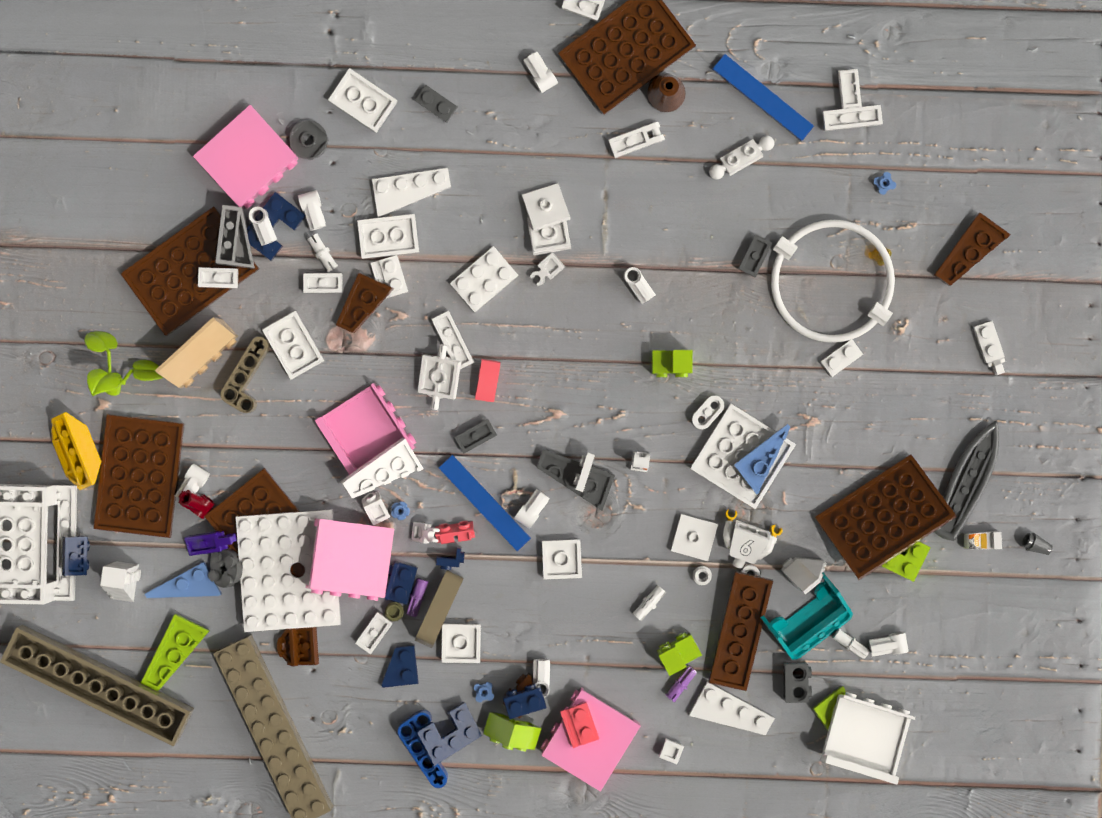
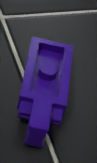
[184,531,237,556]

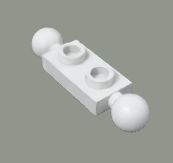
[709,136,774,180]

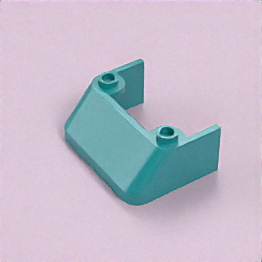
[760,572,853,660]

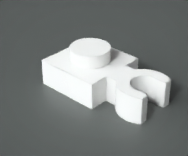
[530,253,565,286]
[411,522,440,543]

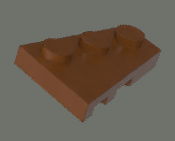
[336,273,394,333]

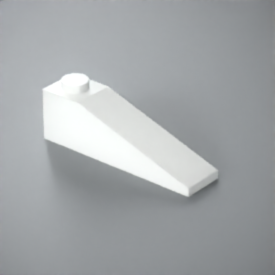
[781,557,827,595]

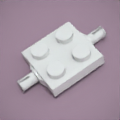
[418,344,461,410]

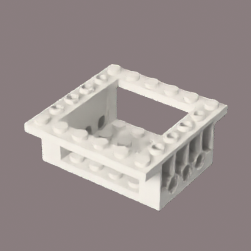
[0,484,77,605]

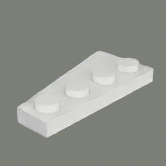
[372,168,451,218]
[340,437,424,498]
[689,681,775,735]

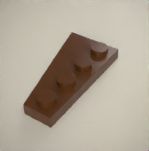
[934,213,1011,286]

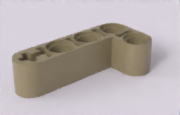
[220,337,270,413]
[415,570,464,648]

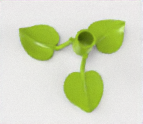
[84,331,164,396]

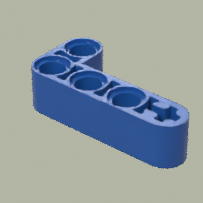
[398,710,448,788]

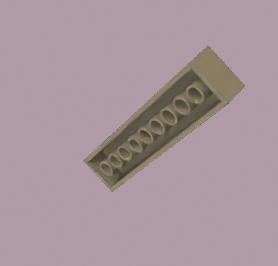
[0,625,194,747]
[213,634,333,818]

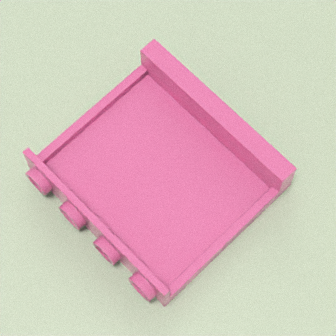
[193,105,299,210]
[315,383,416,475]
[305,518,394,601]
[540,687,641,792]

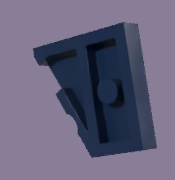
[382,645,419,688]

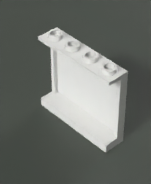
[820,692,915,784]

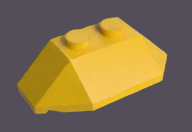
[51,412,101,490]

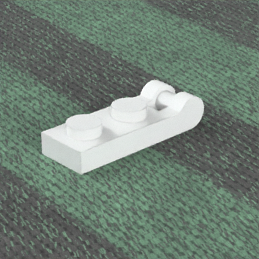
[608,122,665,159]

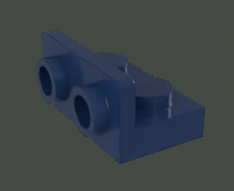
[62,536,90,576]
[384,561,418,605]
[503,684,547,719]

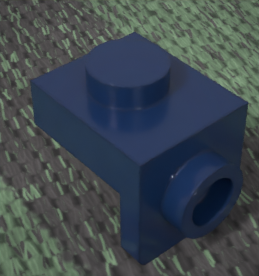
[436,547,465,570]

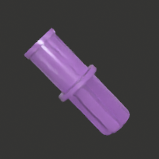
[406,578,429,617]
[665,666,697,702]

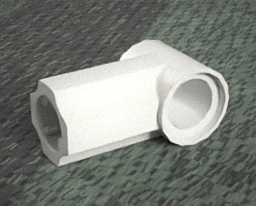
[523,52,558,93]
[298,190,326,231]
[249,206,277,246]
[623,267,656,304]
[175,464,210,499]
[514,489,550,529]
[868,632,909,657]
[533,659,550,698]

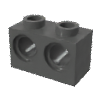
[783,661,812,703]

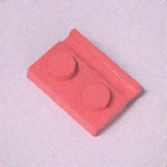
[560,702,599,748]

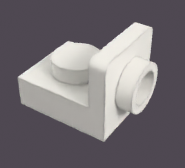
[362,491,390,525]

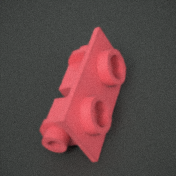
[435,521,475,544]

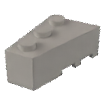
[216,205,255,269]

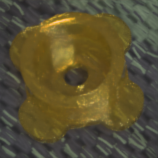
[868,248,892,266]

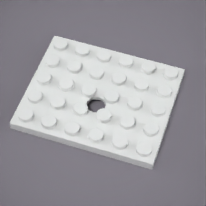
[236,509,341,632]

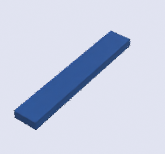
[712,54,814,142]
[439,455,531,551]

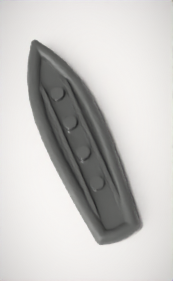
[934,421,999,541]

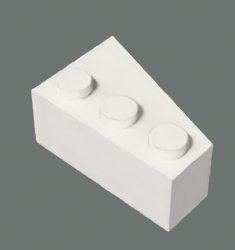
[100,561,141,602]

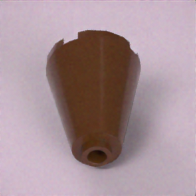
[647,74,686,112]

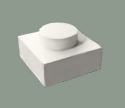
[659,739,684,764]

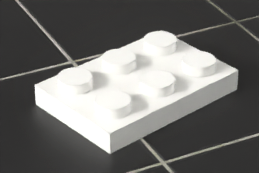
[328,68,398,133]
[357,214,419,259]
[450,246,518,312]
[262,311,325,380]

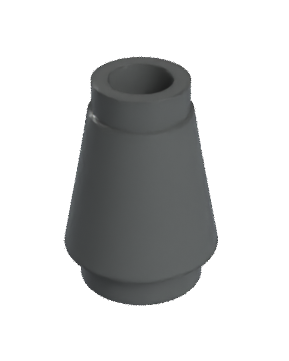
[1022,533,1053,555]

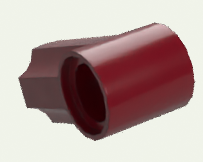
[178,490,215,519]

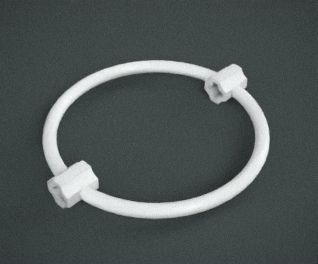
[771,220,895,343]

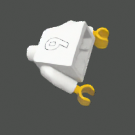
[723,509,783,569]

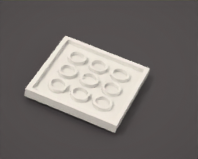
[690,404,796,509]

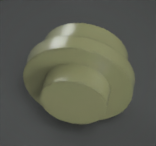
[385,602,404,621]

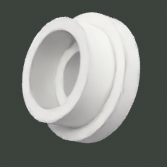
[693,566,712,585]

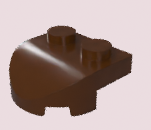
[277,627,319,667]

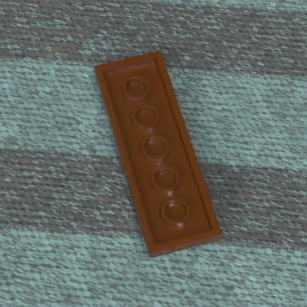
[709,571,773,691]

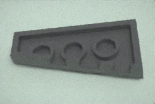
[537,449,615,511]

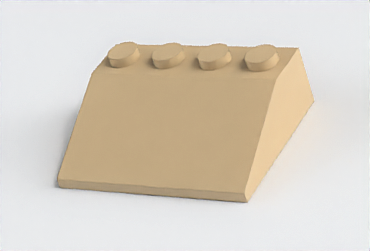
[155,317,238,388]

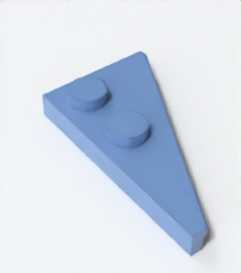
[734,424,790,494]
[145,562,222,598]

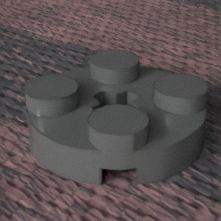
[289,121,329,160]
[208,549,243,588]

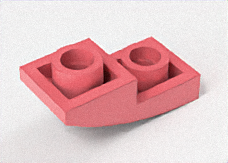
[475,359,500,402]

